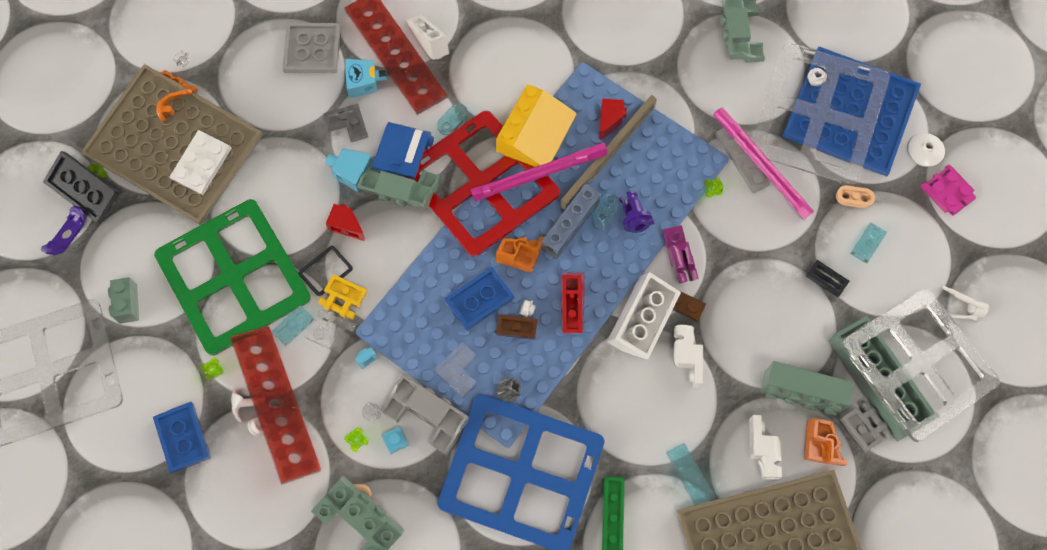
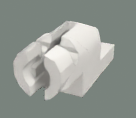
[674,325,703,388]
[749,415,782,480]

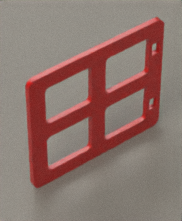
[404,111,560,257]

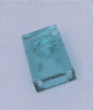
[271,305,314,346]

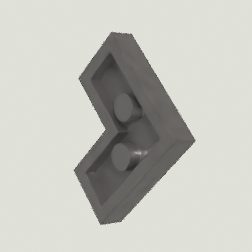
[323,103,369,142]

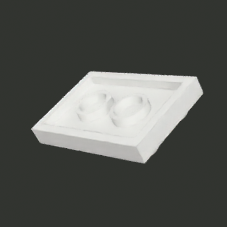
[169,130,232,195]

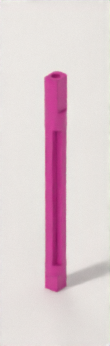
[713,107,814,220]
[471,142,608,202]

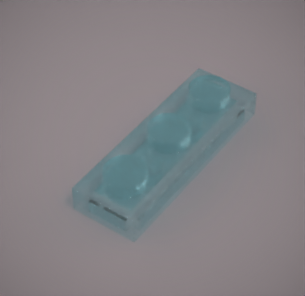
[666,443,715,505]

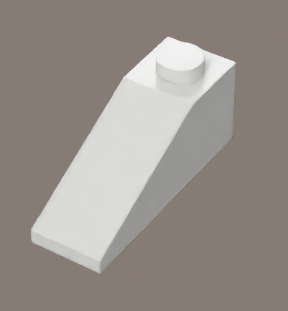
[406,15,449,60]

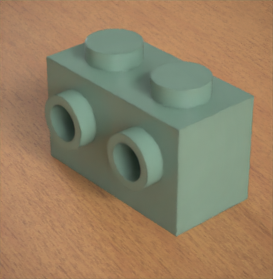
[108,277,139,324]

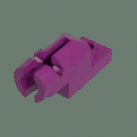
[662,225,699,284]

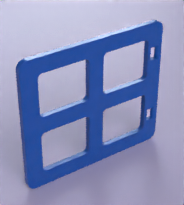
[438,394,605,550]

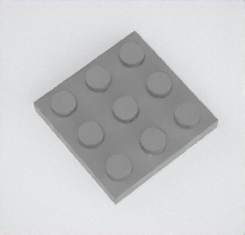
[283,23,341,73]

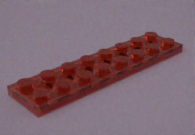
[344,0,448,115]
[230,326,321,485]

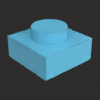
[355,347,378,369]
[382,426,409,454]

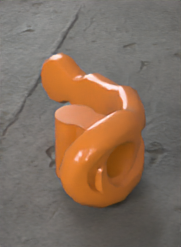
[156,89,192,122]

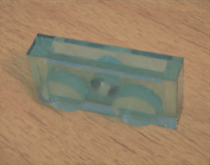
[850,222,887,264]

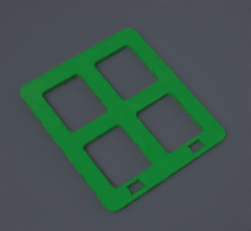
[154,199,311,356]

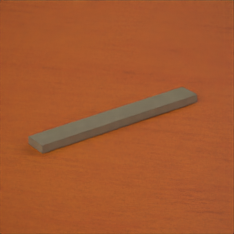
[560,95,657,210]

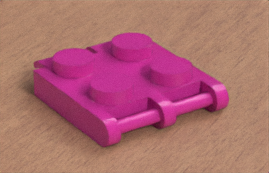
[921,164,976,216]

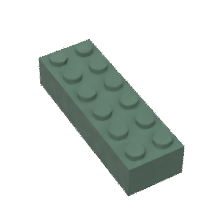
[828,316,938,442]

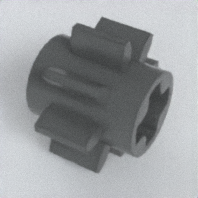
[496,377,521,403]

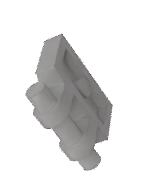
[840,401,892,453]

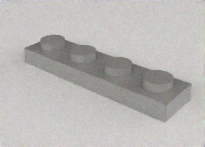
[716,128,770,194]

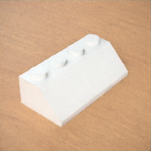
[607,272,681,359]

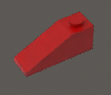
[562,272,585,333]

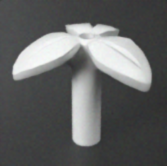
[231,389,265,423]

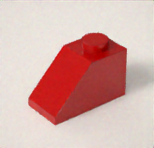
[599,98,627,140]
[326,204,365,241]

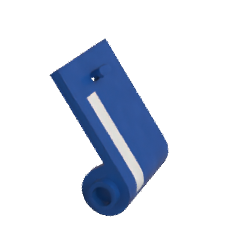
[372,122,434,179]

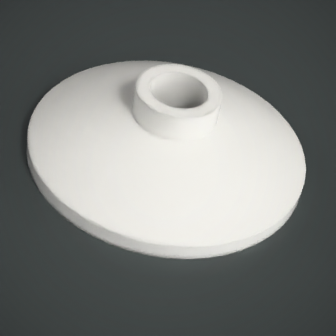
[908,133,945,167]

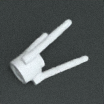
[941,286,989,321]

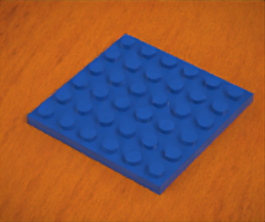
[782,46,921,177]

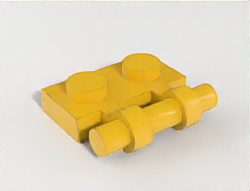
[318,274,368,320]

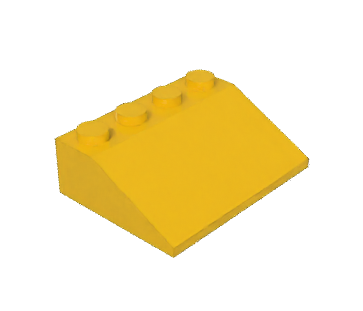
[496,84,577,167]

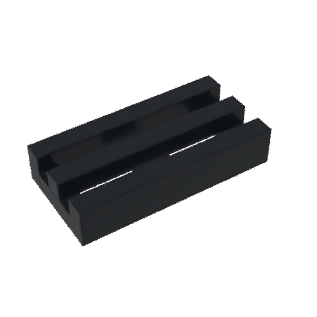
[806,260,850,298]

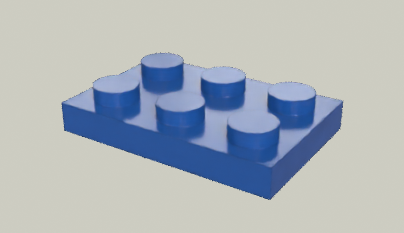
[444,267,515,331]
[153,402,211,474]

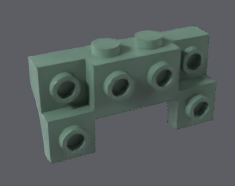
[720,0,765,62]
[357,156,442,209]
[311,476,404,550]

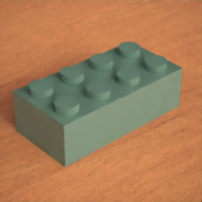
[760,361,853,416]

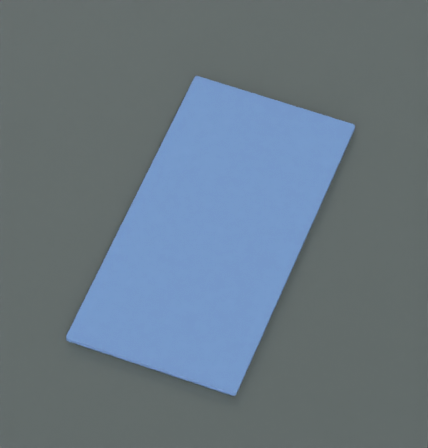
[356,63,729,448]

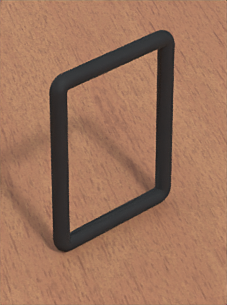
[298,246,353,296]

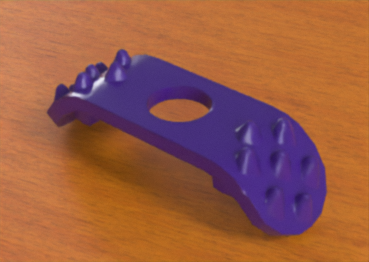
[41,206,85,256]

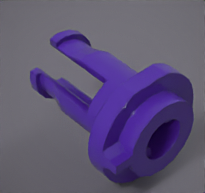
[619,191,655,233]

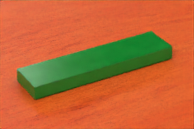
[602,476,625,550]

